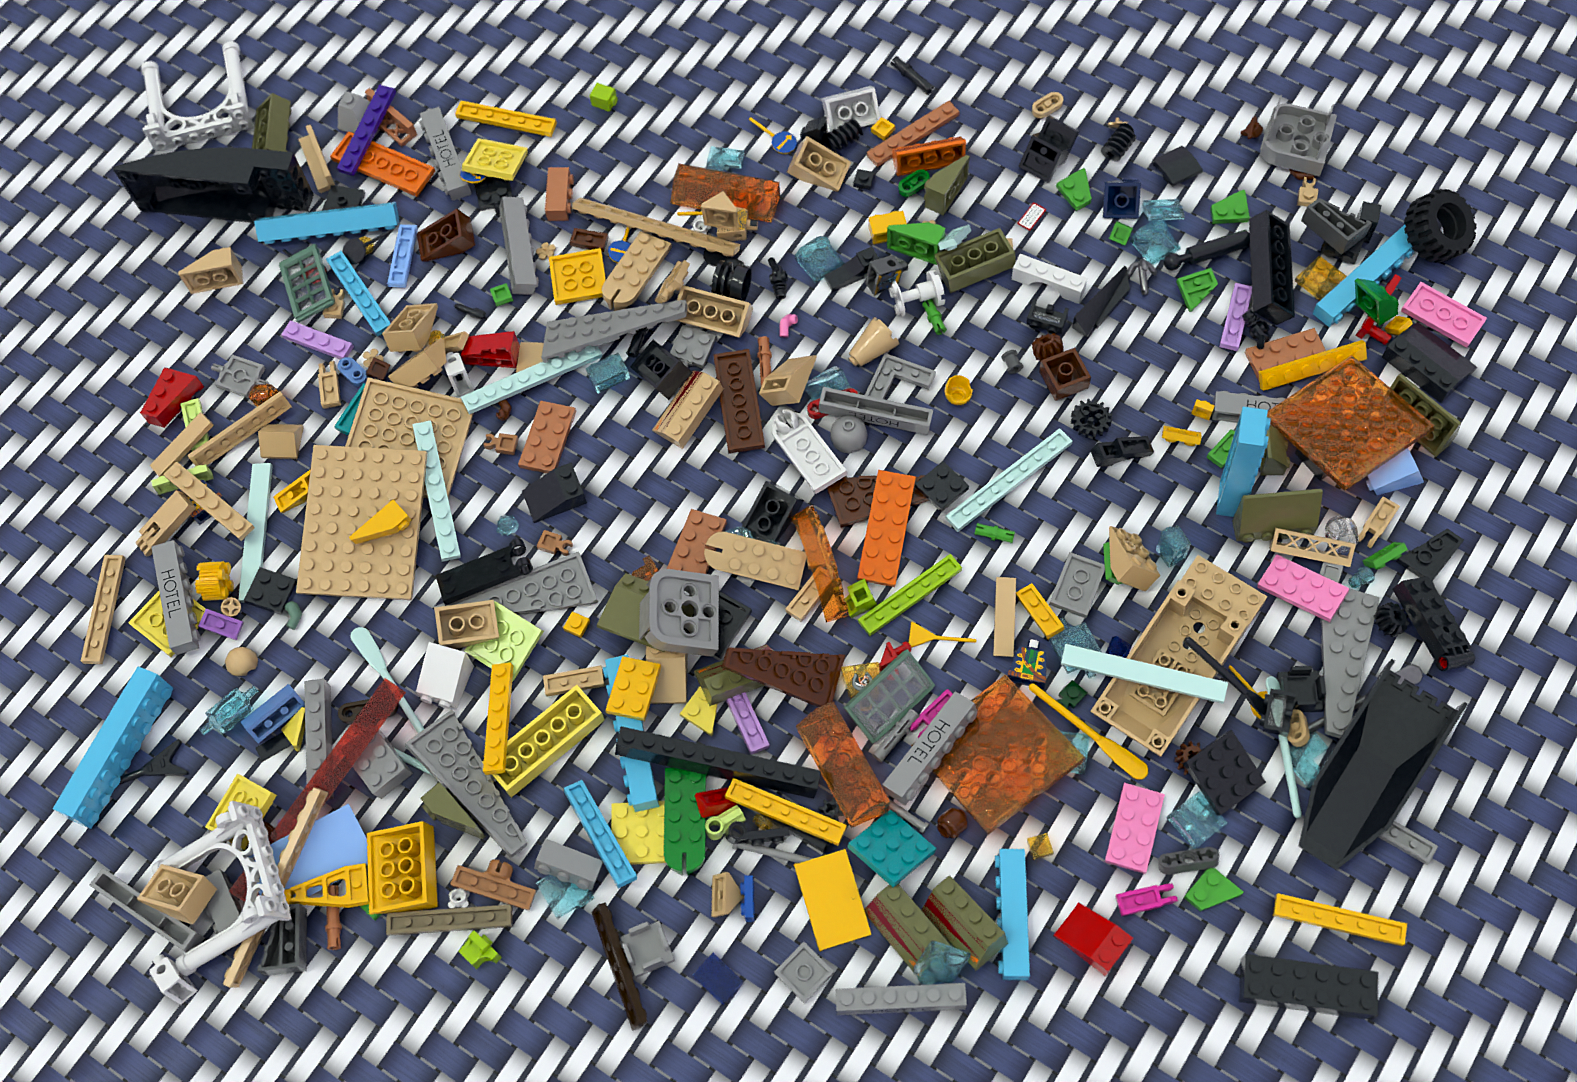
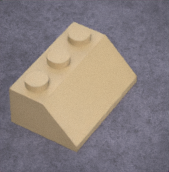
[388,337,447,388]

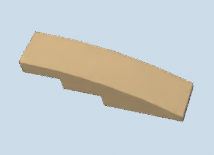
[993,577,1016,657]

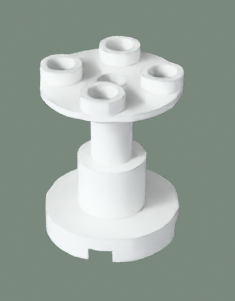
[889,270,945,317]

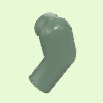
[285,601,302,630]

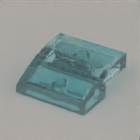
[1142,199,1185,221]
[1166,791,1228,849]
[536,875,595,919]

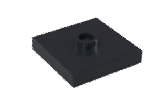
[322,185,365,211]

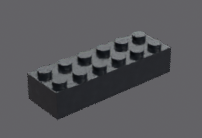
[1249,210,1295,325]
[1239,954,1378,1020]

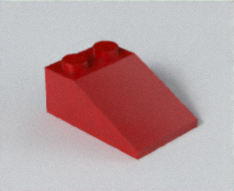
[1053,902,1133,976]

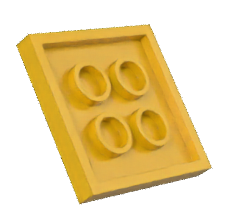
[549,248,606,305]

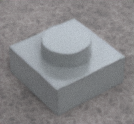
[1320,562,1344,583]

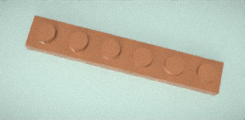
[867,101,959,167]

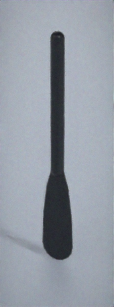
[1184,636,1276,726]

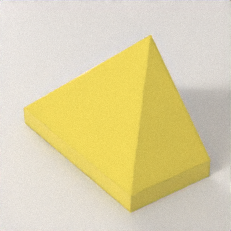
[281,707,305,751]

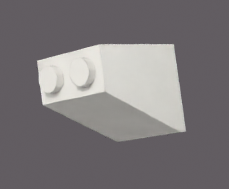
[416,642,474,709]

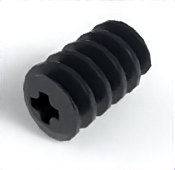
[825,119,863,153]
[1100,123,1136,161]

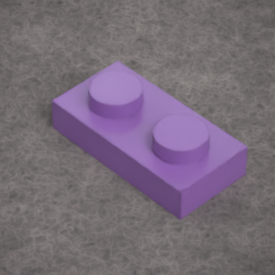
[198,609,244,640]

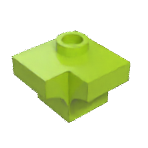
[843,579,877,618]
[458,930,502,969]

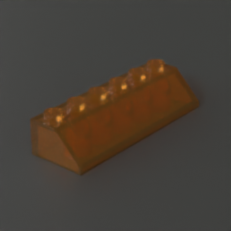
[671,164,780,223]
[796,701,890,828]

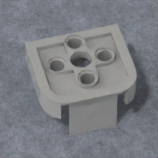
[1260,95,1337,176]
[639,569,719,657]

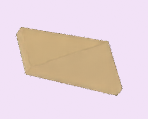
[711,872,744,917]

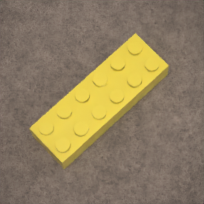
[482,685,605,798]

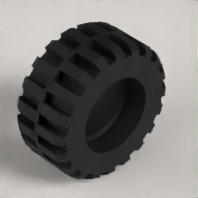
[1404,189,1477,263]

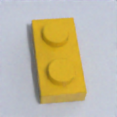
[1162,426,1201,446]

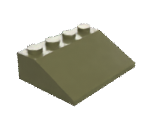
[1377,373,1461,457]
[1232,489,1323,543]
[597,573,694,652]

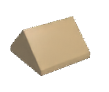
[701,191,740,231]
[258,424,304,459]

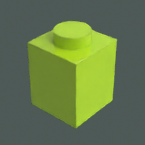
[589,83,618,112]

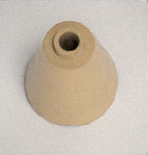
[848,317,899,367]

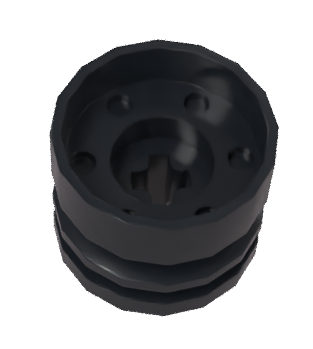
[711,260,752,301]

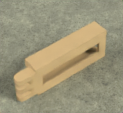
[136,490,196,557]

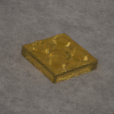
[1295,256,1347,301]

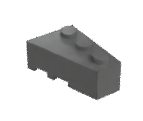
[257,903,307,976]

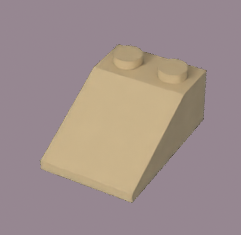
[787,136,851,192]
[178,247,243,294]
[382,303,438,353]
[434,600,499,649]
[646,646,688,704]
[137,864,217,924]

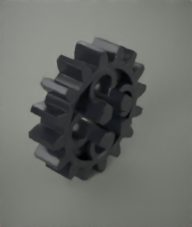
[1071,399,1112,439]

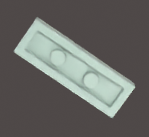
[938,225,971,251]

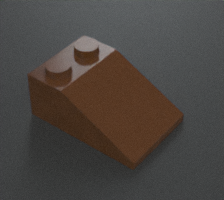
[417,209,475,262]

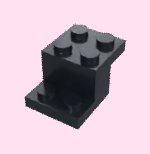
[1018,116,1080,183]

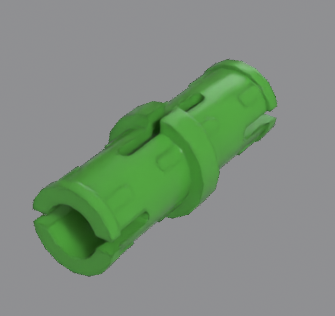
[922,299,947,335]
[975,523,1015,543]

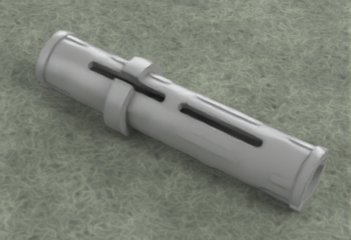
[872,709,920,763]

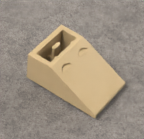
[759,355,817,406]
[1109,526,1161,592]

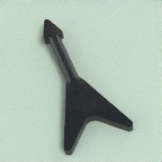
[119,739,189,785]

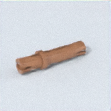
[757,336,772,387]
[325,885,342,950]

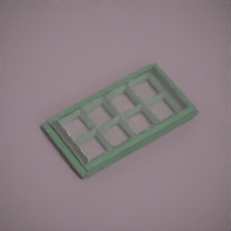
[279,244,335,323]
[843,649,935,744]

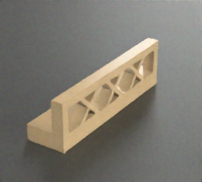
[299,125,335,193]
[1269,528,1356,567]

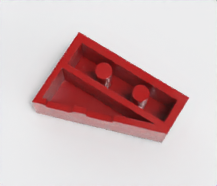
[461,331,520,368]
[140,367,204,428]

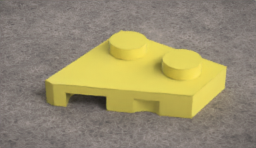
[680,686,718,736]

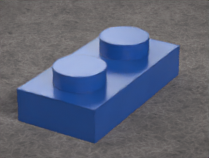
[740,875,755,922]

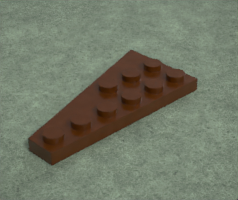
[826,475,929,527]

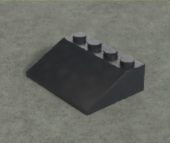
[1382,322,1477,403]

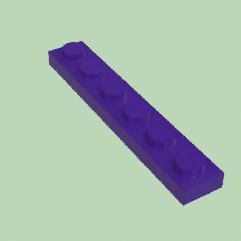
[336,84,396,176]

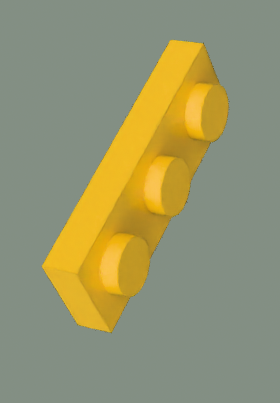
[1016,583,1065,639]

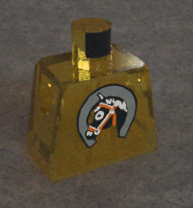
[841,662,879,711]

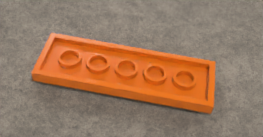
[330,131,435,197]
[857,470,916,587]

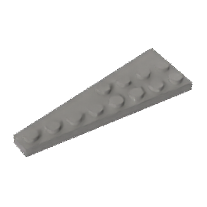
[541,299,688,363]
[434,551,598,615]
[1320,588,1380,738]
[405,710,527,858]

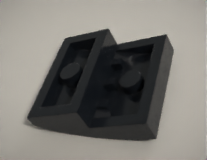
[1152,146,1203,186]

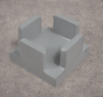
[620,921,675,978]

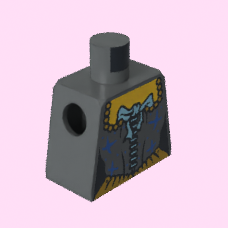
[865,255,908,296]

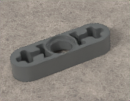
[1158,847,1219,875]

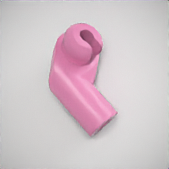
[780,314,798,338]

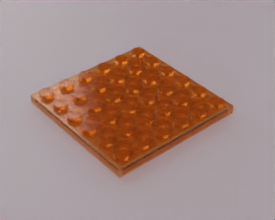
[1267,355,1435,491]
[911,675,1085,835]

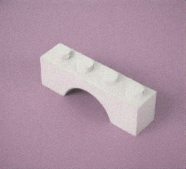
[1012,254,1088,304]

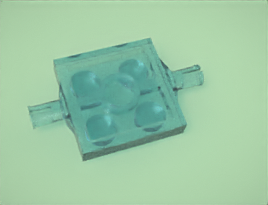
[1049,617,1101,679]
[199,685,259,736]

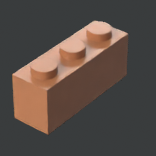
[545,167,574,221]

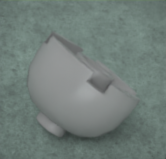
[830,415,868,454]

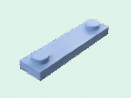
[387,224,418,288]

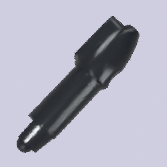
[454,303,486,319]

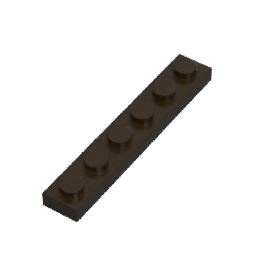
[591,902,647,1031]

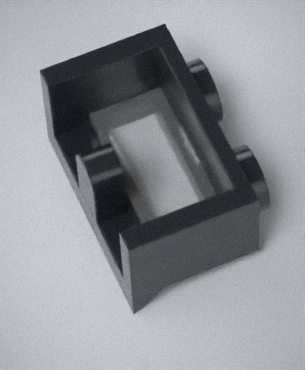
[1026,299,1069,335]
[1260,689,1296,738]

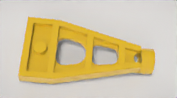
[284,863,369,908]

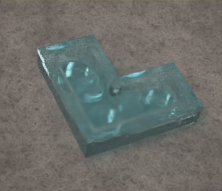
[704,146,745,181]
[1281,732,1328,788]

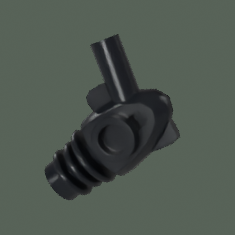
[768,257,788,299]
[1242,309,1270,349]

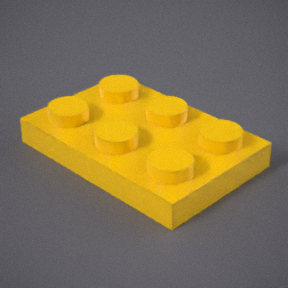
[605,656,661,721]

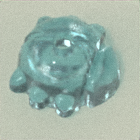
[496,514,519,536]

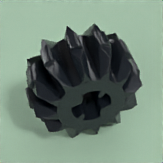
[1373,602,1410,637]

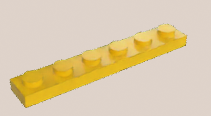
[455,100,557,137]
[1259,340,1367,391]
[483,662,513,775]
[725,778,847,846]
[1273,893,1407,946]

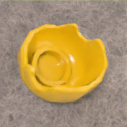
[944,375,973,405]

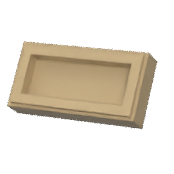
[443,331,469,354]

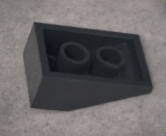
[630,339,692,400]
[522,463,587,523]
[739,481,804,544]

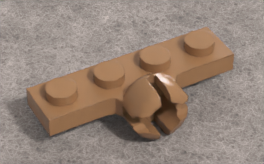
[450,859,537,911]

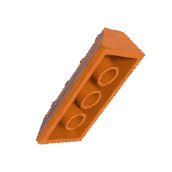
[892,136,966,176]

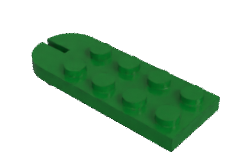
[664,768,706,876]

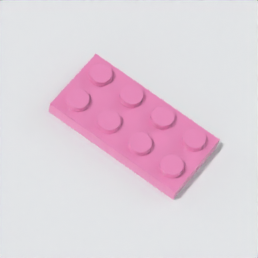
[1401,282,1487,348]
[1257,554,1349,622]
[1105,783,1165,874]

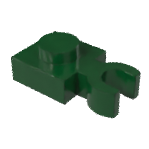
[1052,680,1087,716]

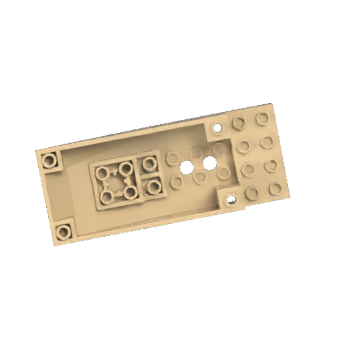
[1090,555,1268,757]

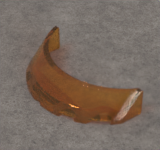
[791,505,848,623]

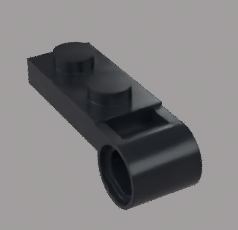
[725,821,790,846]

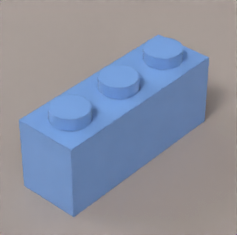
[241,684,305,743]

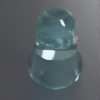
[1348,566,1375,588]

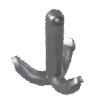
[1127,259,1157,295]

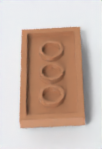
[1245,328,1326,381]
[518,401,576,473]
[667,509,727,574]

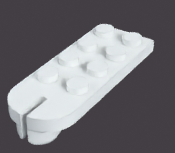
[772,409,848,494]

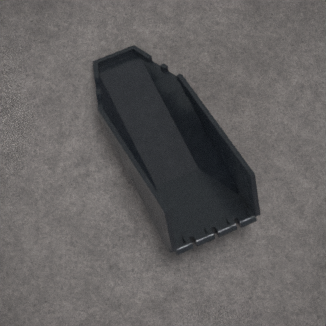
[1298,659,1468,870]

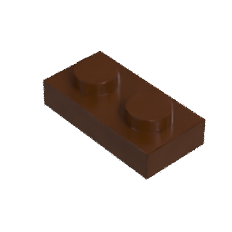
[570,228,609,252]

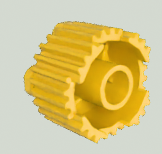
[195,561,234,601]

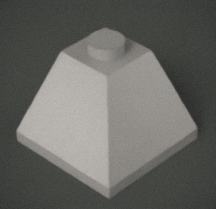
[338,91,370,133]

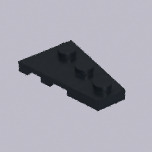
[1396,529,1464,581]

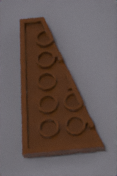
[721,648,845,711]

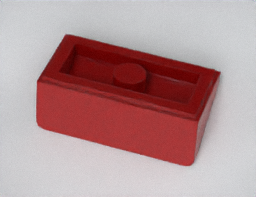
[695,787,737,818]

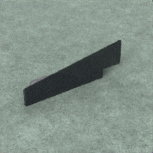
[1072,266,1130,337]

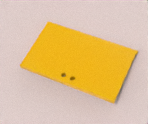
[794,849,872,951]

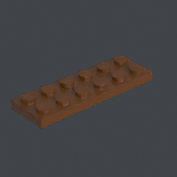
[713,349,765,454]

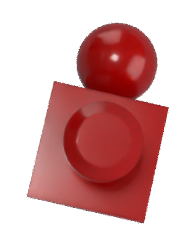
[879,641,912,681]

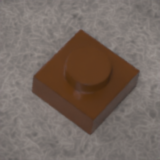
[366,357,390,381]

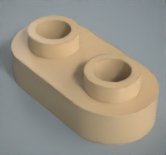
[1032,92,1063,118]
[1287,709,1310,747]

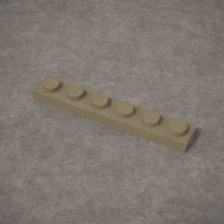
[386,904,512,936]

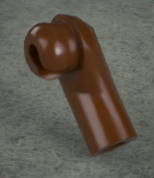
[1289,169,1314,180]
[496,399,512,421]

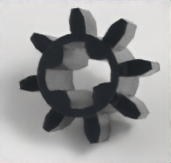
[819,798,844,822]

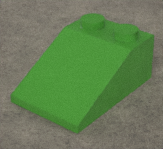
[887,222,946,265]

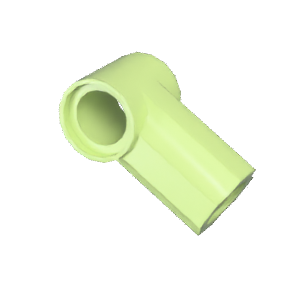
[705,805,746,840]

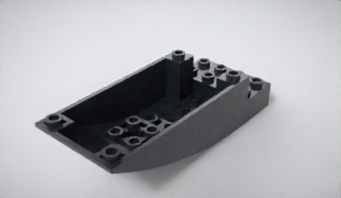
[113,147,314,223]

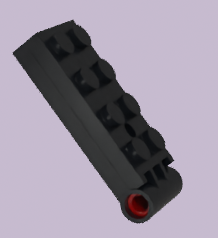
[1392,576,1475,671]

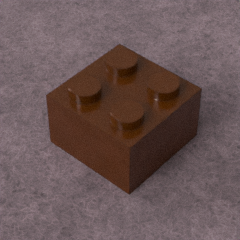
[1039,348,1091,401]

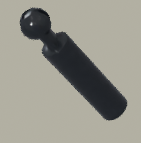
[1164,230,1250,270]

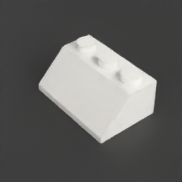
[822,86,881,132]

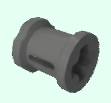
[1001,350,1024,374]

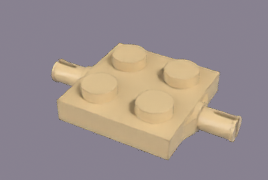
[655,260,690,303]

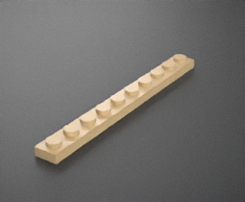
[572,198,740,257]
[223,787,328,988]

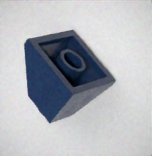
[1103,179,1141,219]

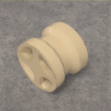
[221,597,241,617]

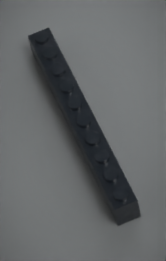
[615,726,821,799]

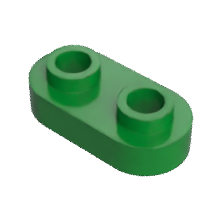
[898,169,930,197]

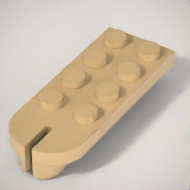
[602,231,672,311]
[704,532,808,590]

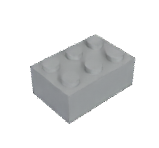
[340,724,413,799]

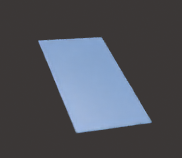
[248,804,368,898]

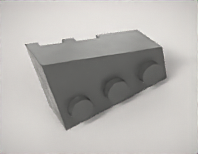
[1301,198,1372,255]

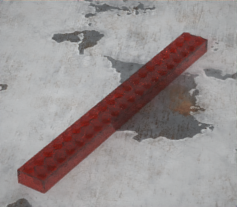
[228,678,406,902]

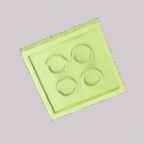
[464,601,544,681]

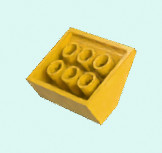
[367,821,438,915]

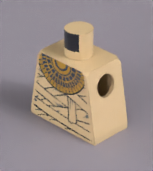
[717,207,758,241]

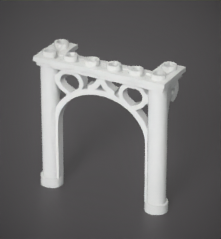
[141,42,254,151]
[152,801,291,976]

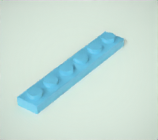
[326,251,391,337]
[564,780,637,888]

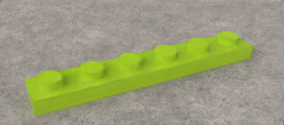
[858,554,962,636]

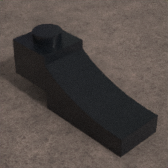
[824,246,879,292]
[1090,436,1154,467]

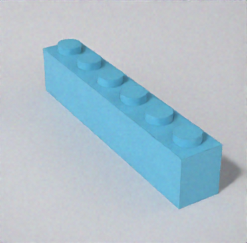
[995,849,1030,980]

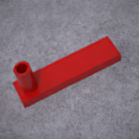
[1355,274,1401,345]

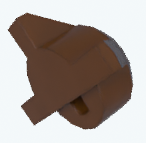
[1241,116,1263,139]

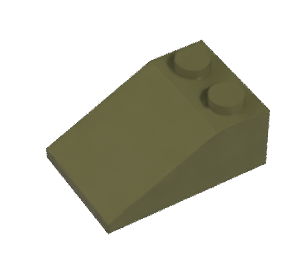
[924,155,970,216]
[420,782,486,839]

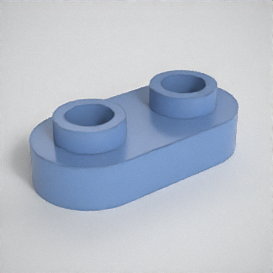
[337,357,369,387]

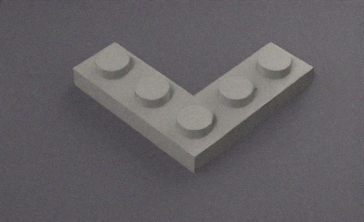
[865,353,936,399]

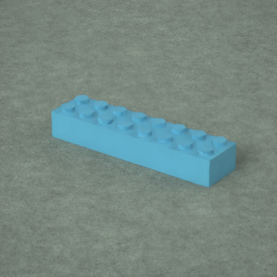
[1216,406,1270,517]
[53,667,174,829]

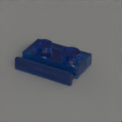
[692,953,744,1006]

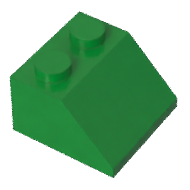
[1355,278,1399,326]

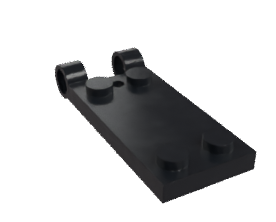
[435,539,533,606]

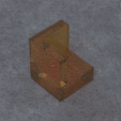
[632,555,659,581]

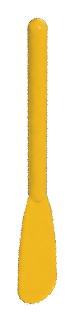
[1029,683,1148,780]

